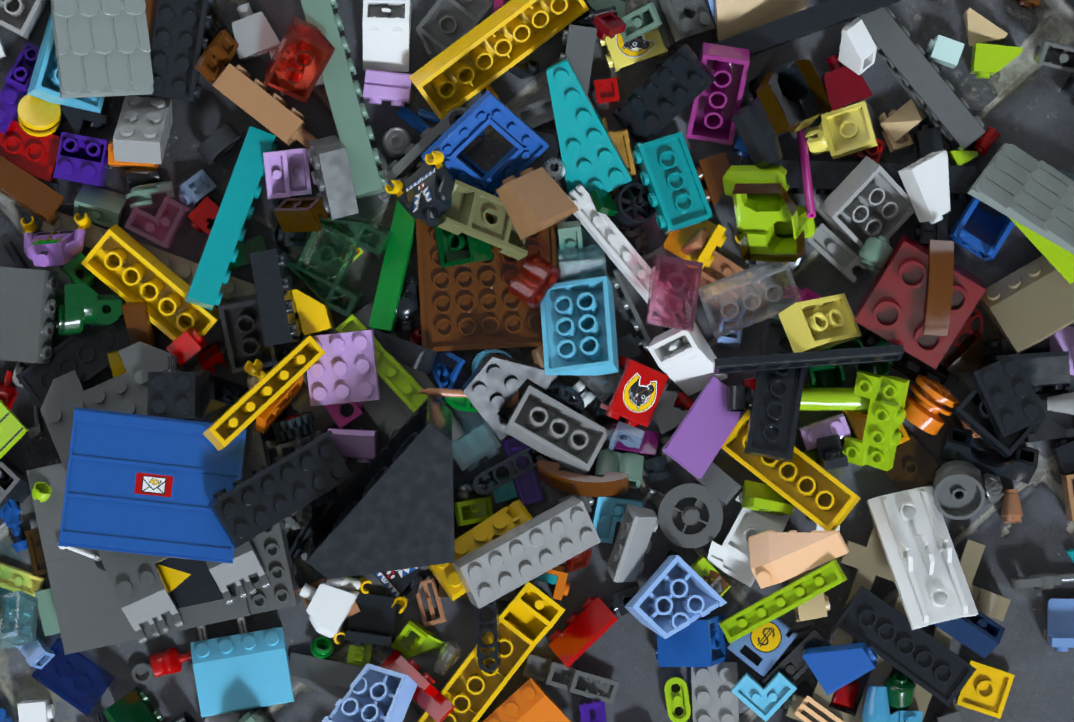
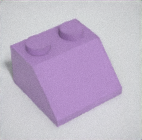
[328,428,378,463]

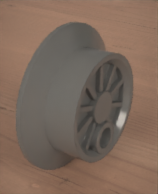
[658,483,723,548]

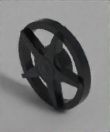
[544,382,585,414]

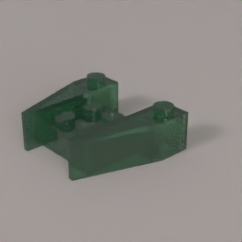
[287,214,393,317]

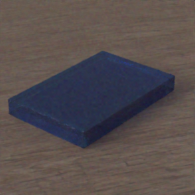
[31,638,115,716]

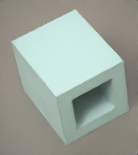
[926,35,965,68]

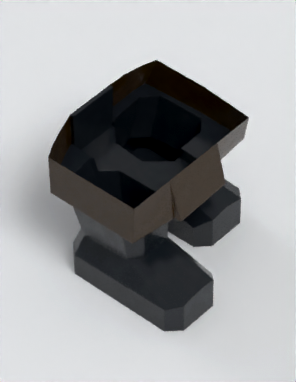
[732,59,832,169]

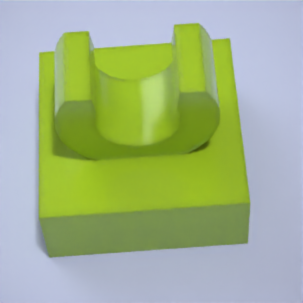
[347,643,373,666]

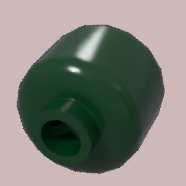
[884,674,915,710]

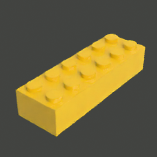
[81,224,220,341]
[721,411,861,531]

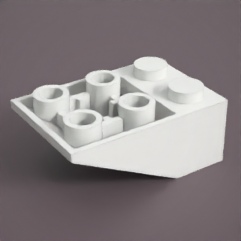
[363,0,411,72]
[648,318,728,396]

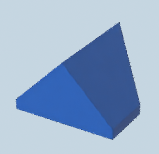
[431,351,467,402]

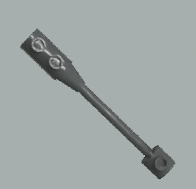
[1033,38,1074,73]

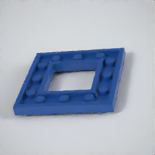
[421,90,550,197]

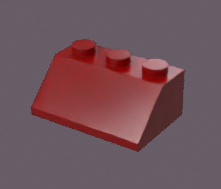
[548,595,618,668]

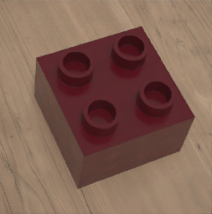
[854,234,986,369]

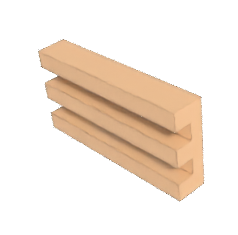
[794,695,844,722]

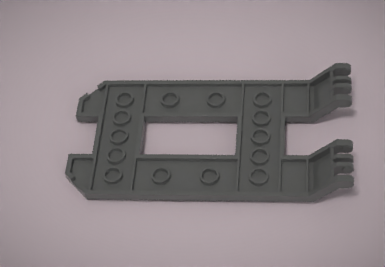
[40,342,271,644]

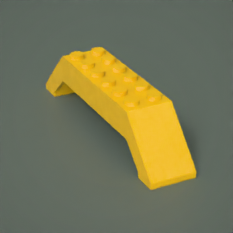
[417,582,565,722]

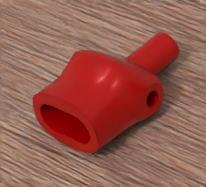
[0,370,18,410]
[149,647,192,678]
[830,680,860,709]

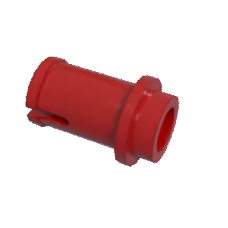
[972,126,1001,157]

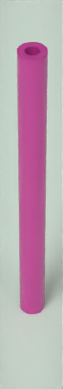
[796,128,816,218]

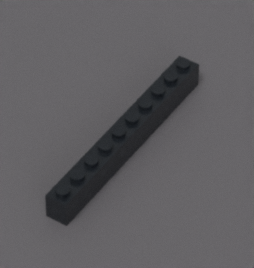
[741,159,976,200]

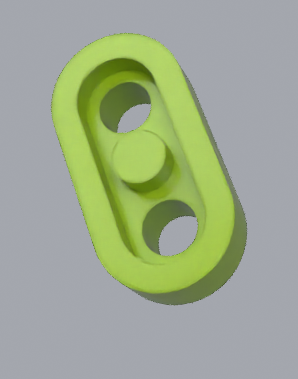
[664,676,691,722]

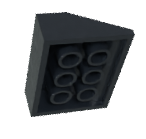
[249,249,301,347]

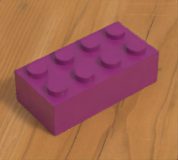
[686,42,750,145]

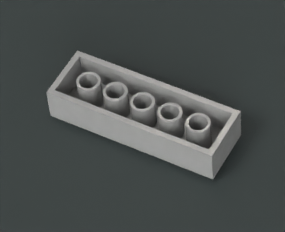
[452,496,601,609]

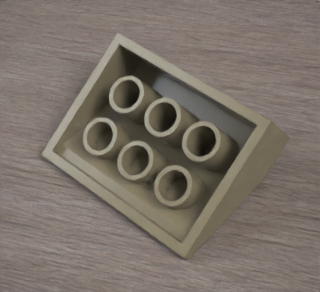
[980,255,1074,354]

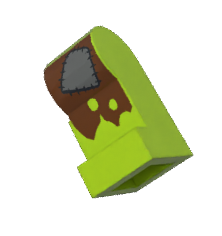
[690,555,732,597]

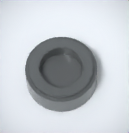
[131,661,154,685]

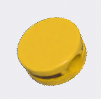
[17,94,61,137]

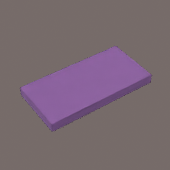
[663,376,745,479]

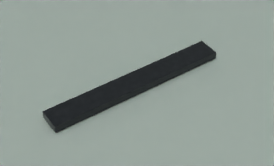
[713,345,904,374]

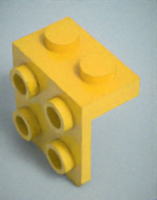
[663,220,727,270]

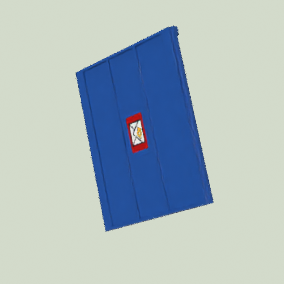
[58,407,246,564]

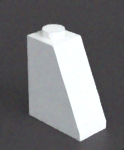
[898,150,950,224]

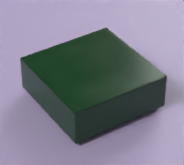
[590,189,618,216]

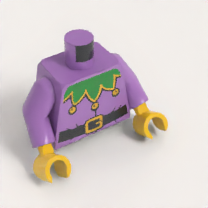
[20,213,92,267]

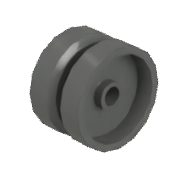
[933,460,985,520]

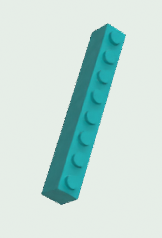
[185,126,278,311]

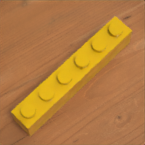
[203,335,326,451]

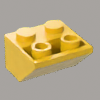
[292,289,335,336]

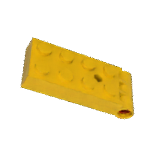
[428,500,533,601]

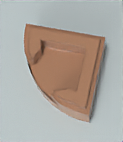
[681,227,709,255]

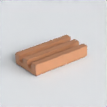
[416,576,447,627]

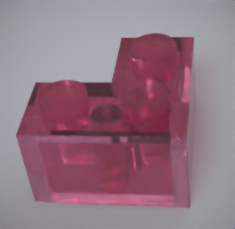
[124,196,190,249]

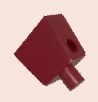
[821,54,872,112]

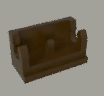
[274,197,328,232]

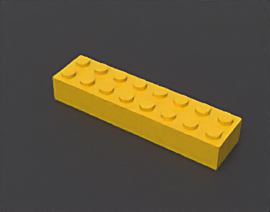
[408,0,589,120]

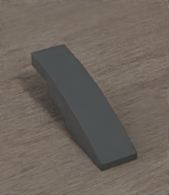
[521,653,619,704]

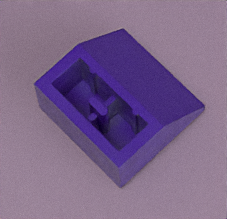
[53,132,108,187]

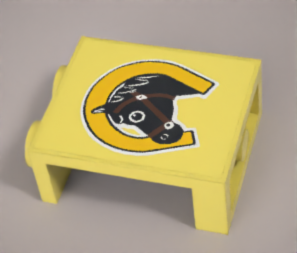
[599,29,668,72]

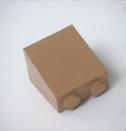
[496,167,578,240]

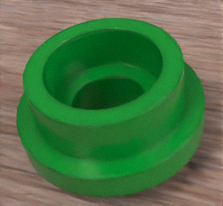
[310,636,334,659]

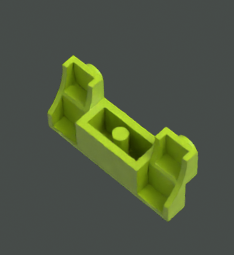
[842,370,910,471]

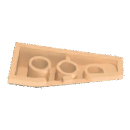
[748,530,849,589]

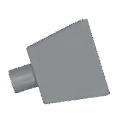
[232,3,283,62]

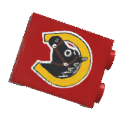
[600,356,669,428]

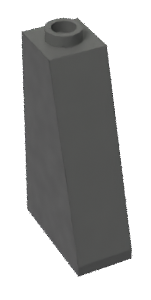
[660,432,741,505]

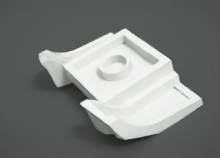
[707,491,795,588]

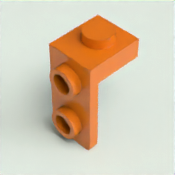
[545,565,570,601]

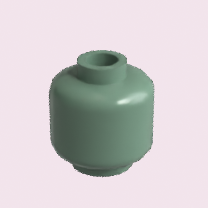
[858,235,894,272]

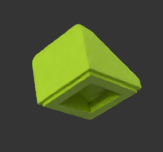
[947,151,979,166]

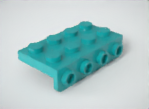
[632,131,713,234]

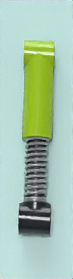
[727,386,870,412]

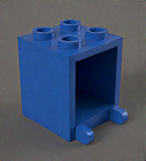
[949,196,1015,261]

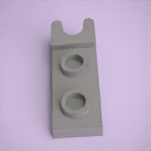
[806,223,867,283]

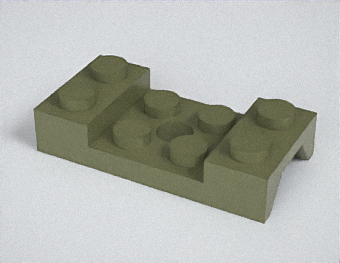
[437,179,528,260]

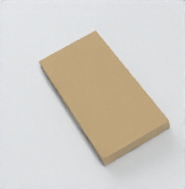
[714,0,807,41]

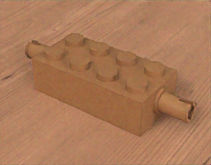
[212,63,317,149]

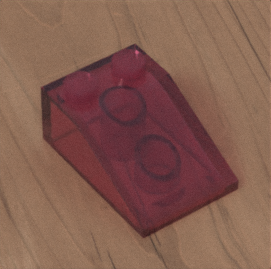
[646,255,703,332]

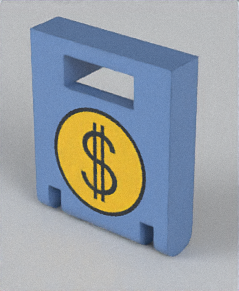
[728,618,798,677]

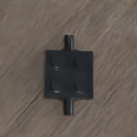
[147,356,197,420]

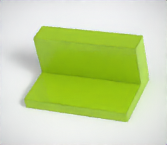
[741,480,794,516]

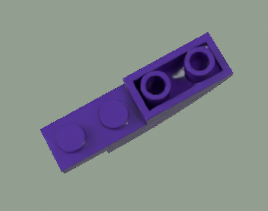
[0,42,40,134]

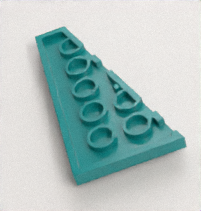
[546,58,633,197]

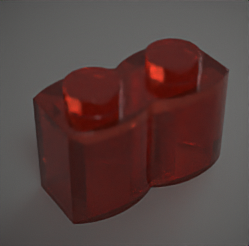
[508,253,561,310]

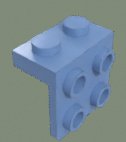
[1047,598,1074,652]

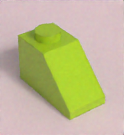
[970,43,1023,79]

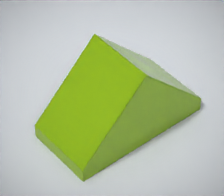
[454,496,493,526]

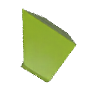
[390,618,448,660]

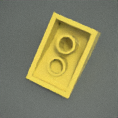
[778,293,862,353]

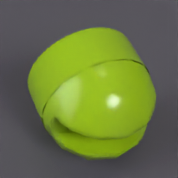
[32,482,52,503]

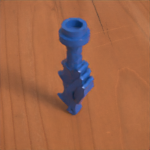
[0,499,28,552]

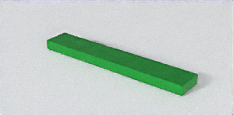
[368,200,416,332]

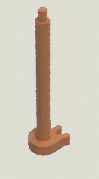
[419,388,519,407]

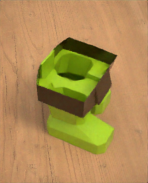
[723,165,818,262]

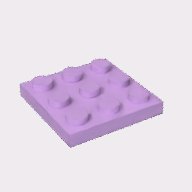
[303,330,381,406]

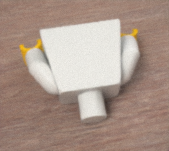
[299,577,372,644]

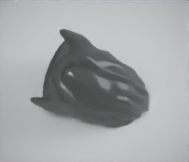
[982,472,1004,505]

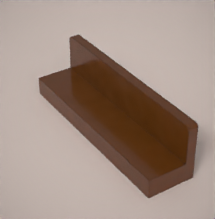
[0,155,64,227]

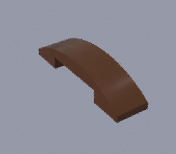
[923,240,954,336]
[537,460,629,497]

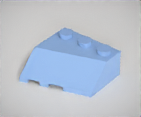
[625,555,727,639]
[321,663,418,722]

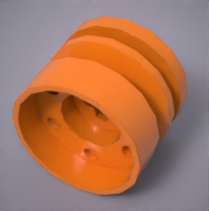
[904,375,959,435]

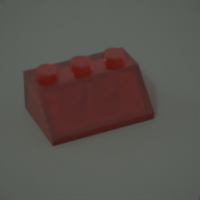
[263,17,335,103]

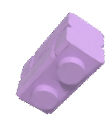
[363,69,413,107]
[797,413,851,451]

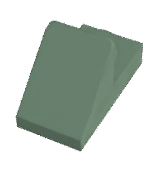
[620,2,662,42]
[557,220,584,263]

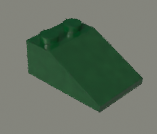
[103,686,164,722]

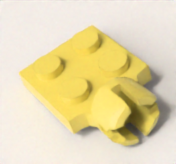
[805,101,878,159]

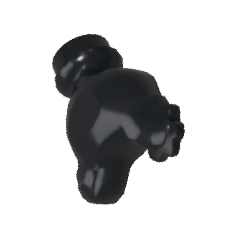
[394,277,419,332]

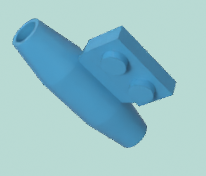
[862,685,923,722]

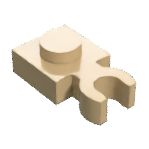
[878,109,913,153]

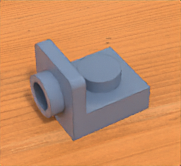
[178,169,217,210]
[607,421,645,451]

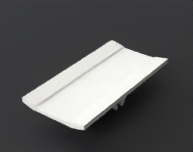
[867,486,978,630]

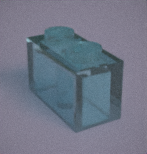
[558,245,607,282]
[453,422,502,472]

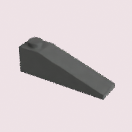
[289,652,365,701]

